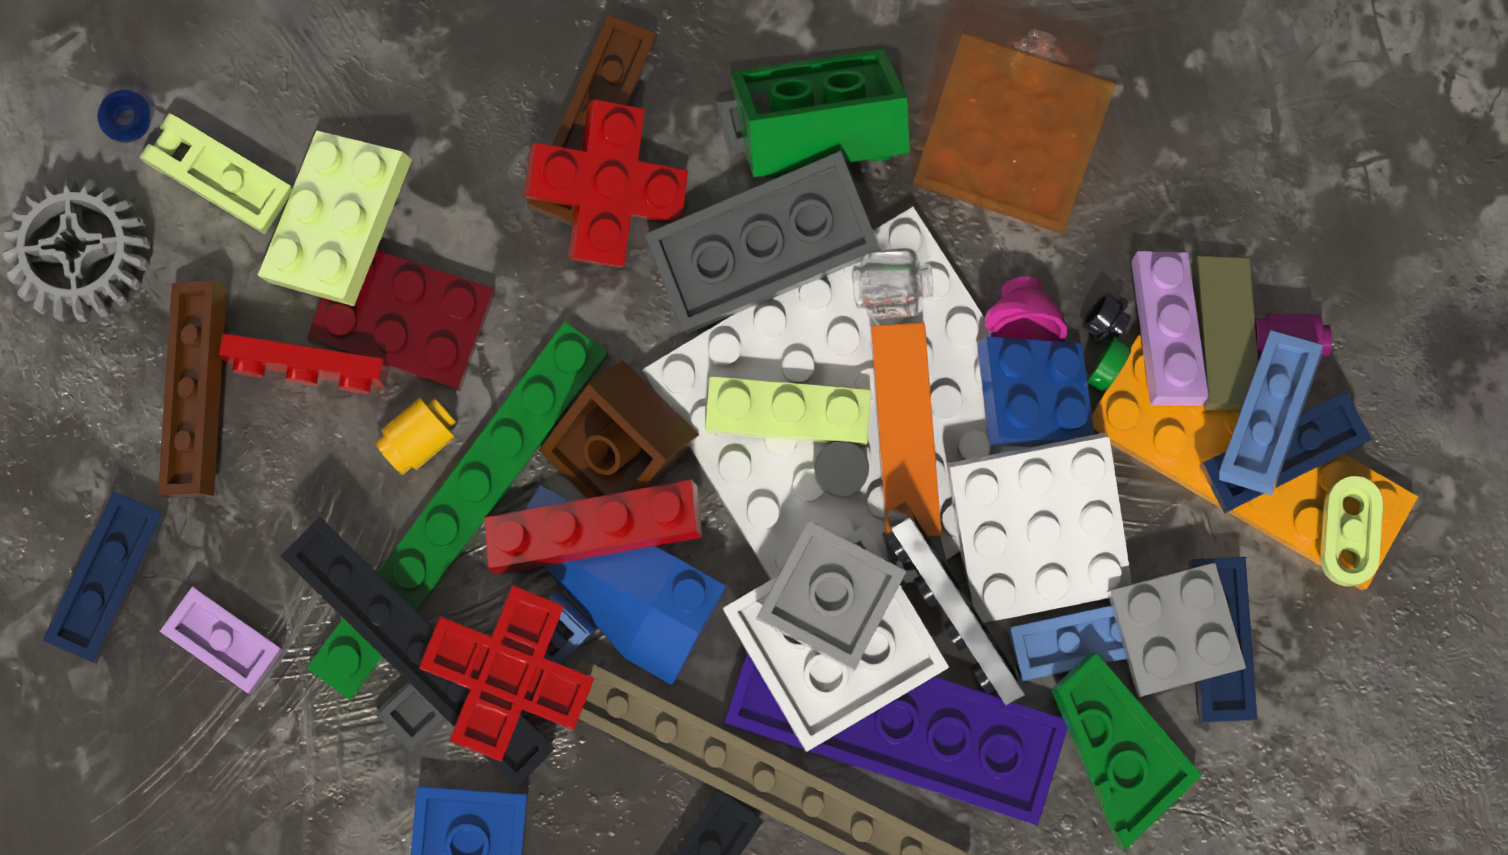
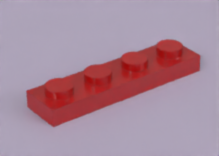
[485,480,702,574]

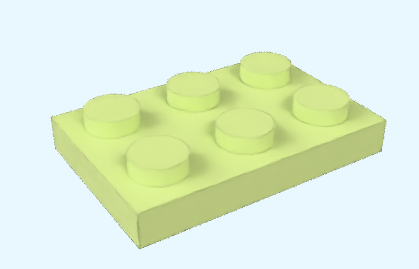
[258,130,412,306]

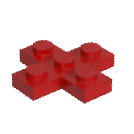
[523,99,688,268]
[418,585,595,761]

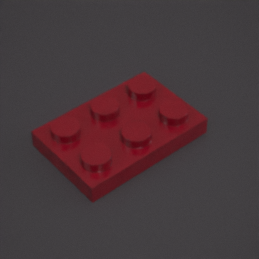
[307,250,495,391]

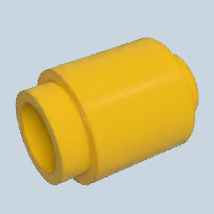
[375,397,456,475]

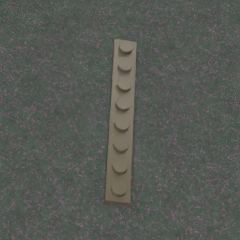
[575,658,970,855]

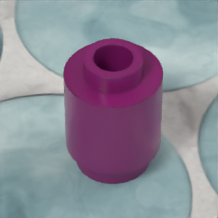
[1255,313,1332,366]

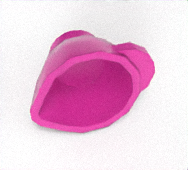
[985,277,1067,342]

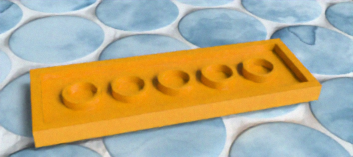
[1092,335,1418,591]

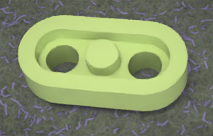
[1320,476,1383,587]

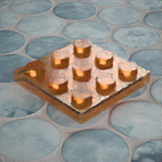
[913,31,1116,234]

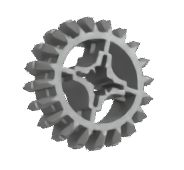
[2,178,150,322]

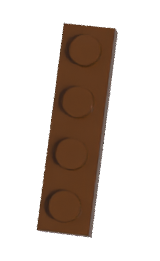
[527,14,657,226]
[158,280,227,498]

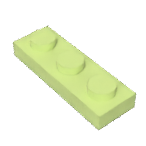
[705,376,871,446]

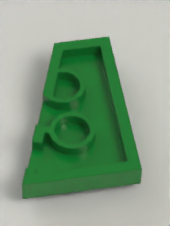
[1051,653,1202,850]

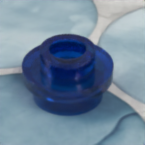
[97,90,152,143]

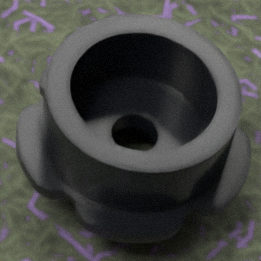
[1082,293,1131,343]

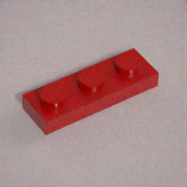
[219,334,389,394]

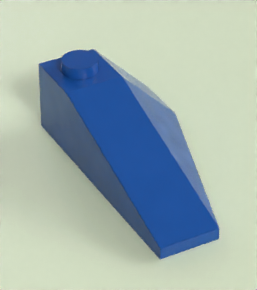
[525,485,726,686]

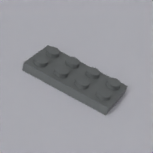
[645,151,883,334]

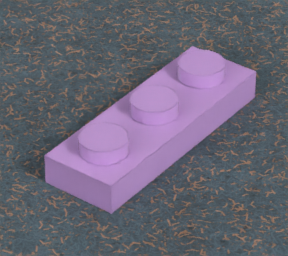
[1131,251,1209,406]

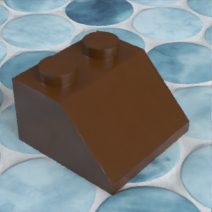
[539,360,699,499]

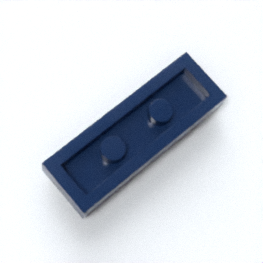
[1199,392,1372,514]
[42,491,166,664]
[1188,557,1257,723]

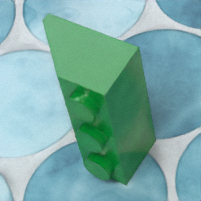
[731,48,910,177]

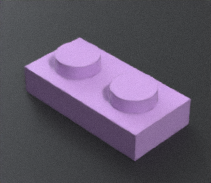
[160,587,284,695]

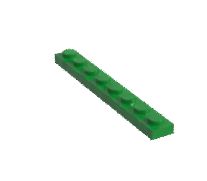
[306,322,608,701]

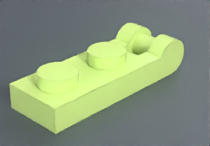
[139,113,292,235]

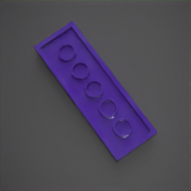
[724,653,1067,826]

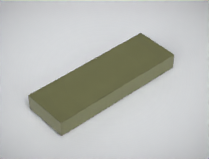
[1193,256,1258,411]

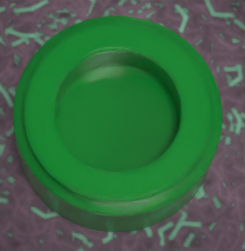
[1087,336,1131,391]

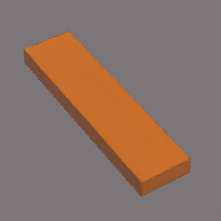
[870,323,942,541]

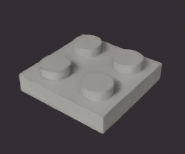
[756,520,907,671]
[1107,563,1246,698]

